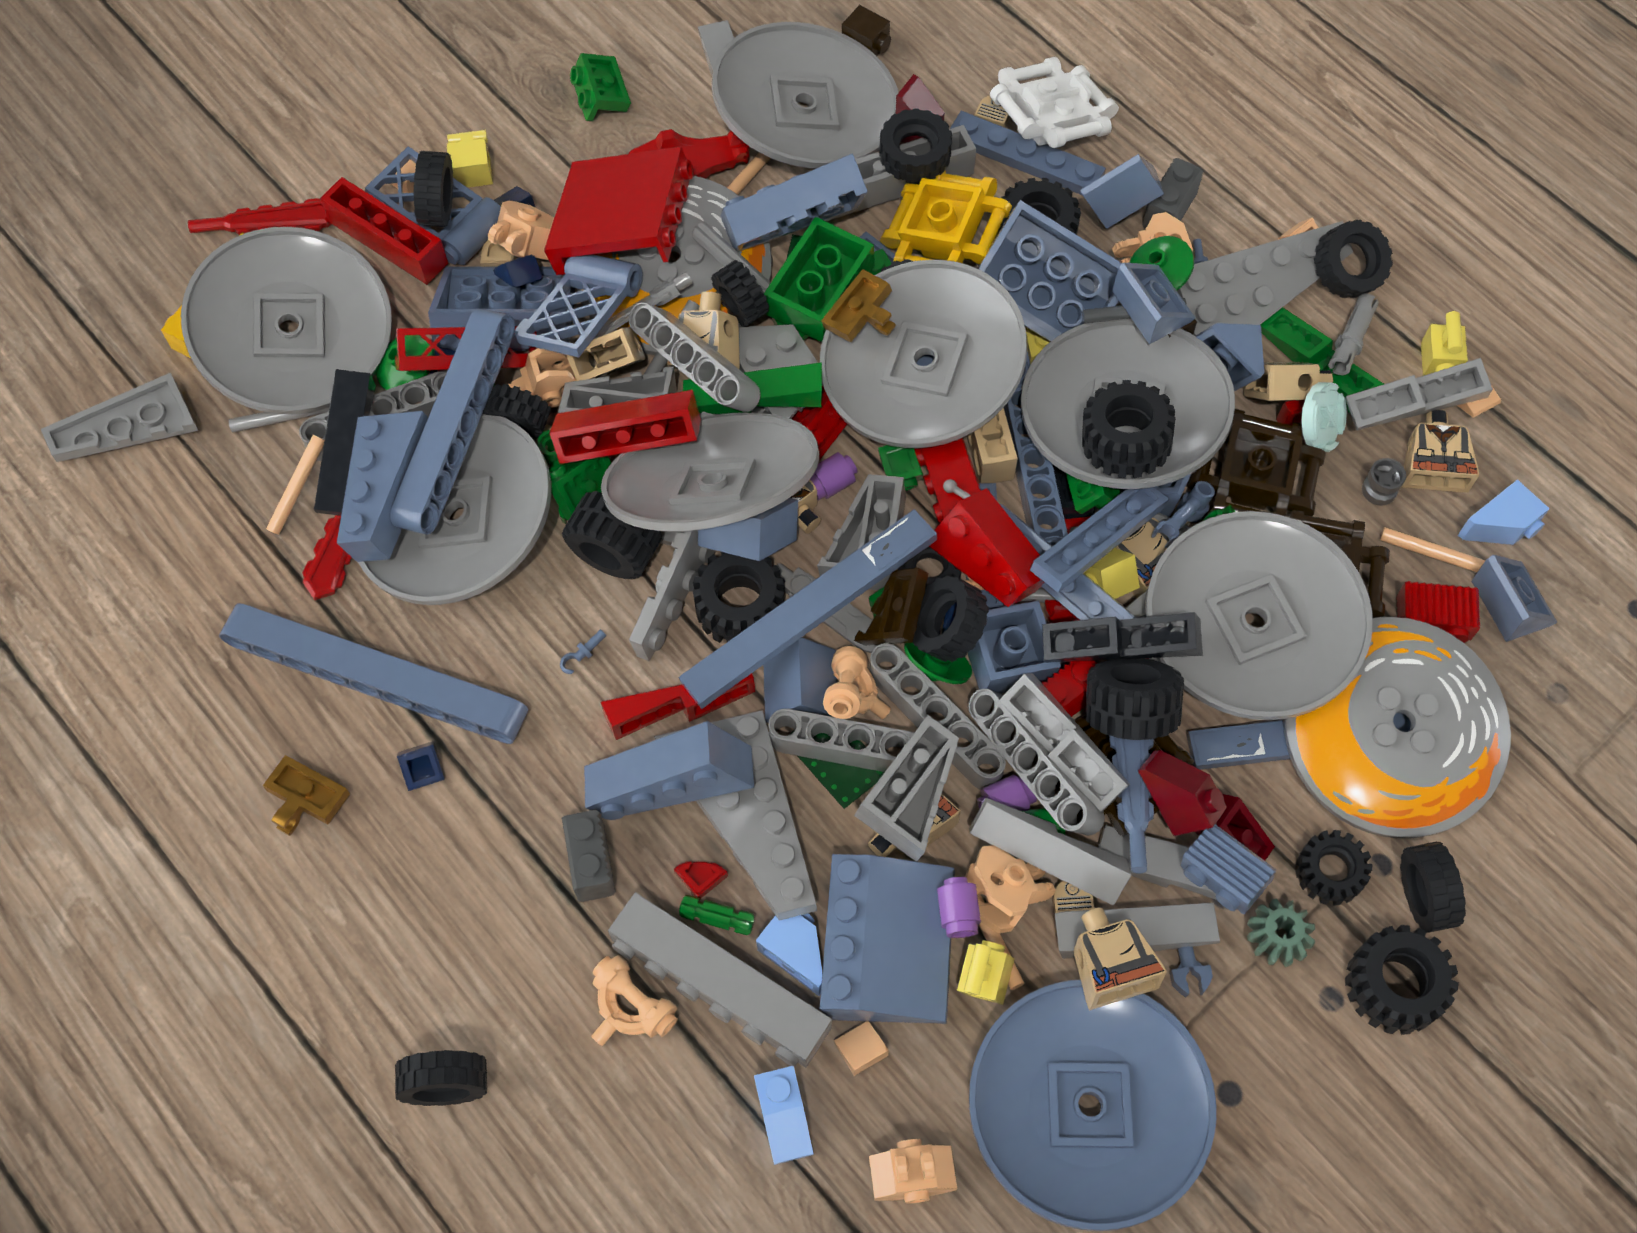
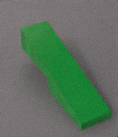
[1260,307,1384,414]
[683,362,822,414]

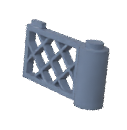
[365,146,501,265]
[514,254,642,358]

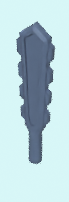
[1109,735,1154,874]

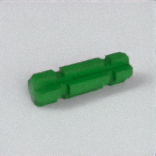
[679,895,755,935]

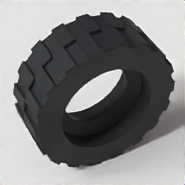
[879,108,952,183]
[413,151,453,227]
[1314,220,1393,298]
[913,575,989,662]
[1400,841,1466,933]
[395,1050,487,1106]

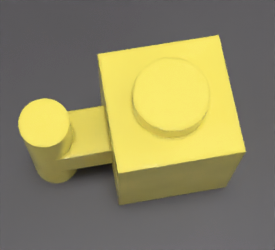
[447,130,493,188]
[1421,311,1468,376]
[1084,548,1140,599]
[957,940,1015,1005]

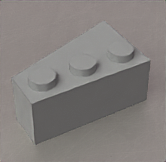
[817,474,906,590]

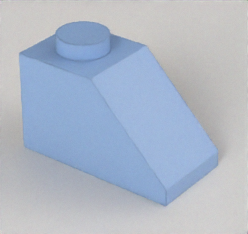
[1458,479,1550,545]
[756,913,822,996]
[754,1066,814,1165]

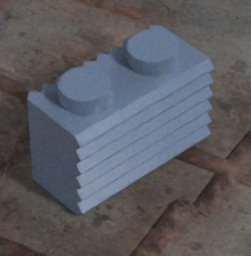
[1181,824,1276,915]

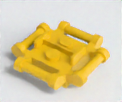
[880,171,1012,265]

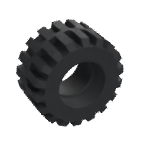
[996,178,1081,237]
[1082,380,1176,479]
[562,491,662,580]
[693,552,785,643]
[1085,658,1184,740]
[1345,925,1459,1035]

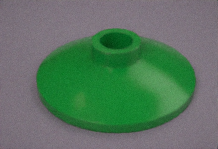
[1129,236,1194,291]
[376,335,435,390]
[904,643,972,684]

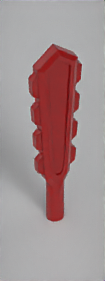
[188,198,331,235]
[302,515,352,601]

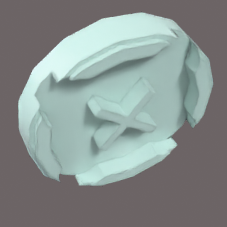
[1302,382,1347,452]

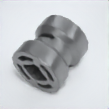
[1362,458,1406,506]

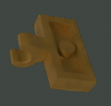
[821,269,896,342]
[263,755,350,836]

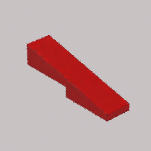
[600,673,756,740]

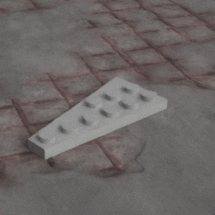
[1177,221,1353,336]
[654,710,817,920]

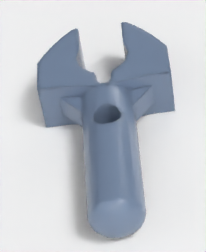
[1169,946,1213,997]

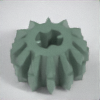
[1247,898,1315,967]

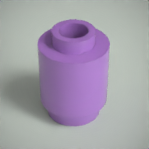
[810,452,858,500]
[977,775,1037,811]
[937,877,981,938]

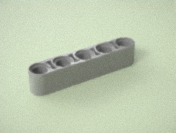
[629,302,760,412]
[299,369,448,461]
[870,643,1006,790]
[968,689,1105,836]
[769,709,915,772]

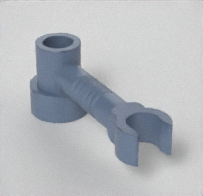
[1152,481,1215,548]

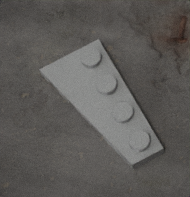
[41,373,199,462]
[629,530,715,661]

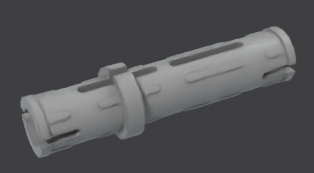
[1328,293,1379,375]

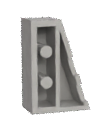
[558,366,677,413]
[854,715,959,862]

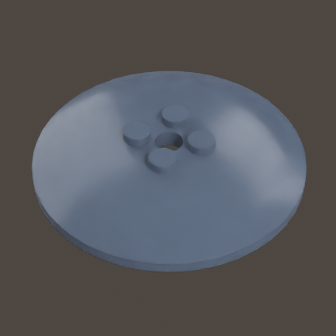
[969,980,1216,1231]

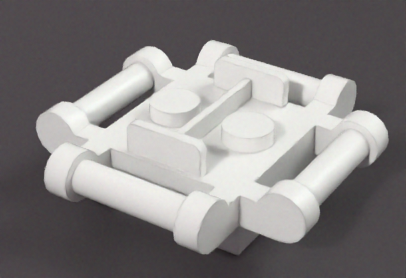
[990,57,1119,148]

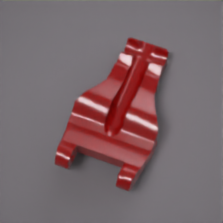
[629,129,750,179]

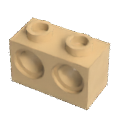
[967,408,1018,483]

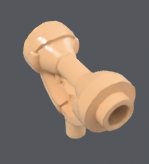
[823,646,891,719]
[591,955,678,1046]

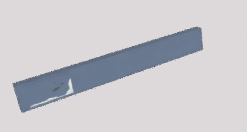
[678,509,937,709]
[1186,713,1411,770]

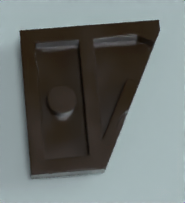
[854,568,929,646]

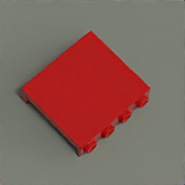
[544,147,693,275]

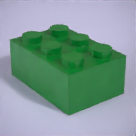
[764,216,875,342]

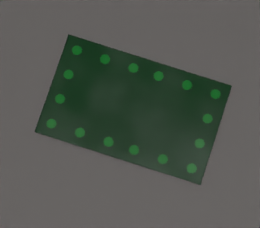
[787,730,885,809]

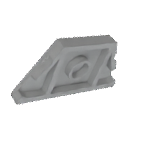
[739,325,823,419]

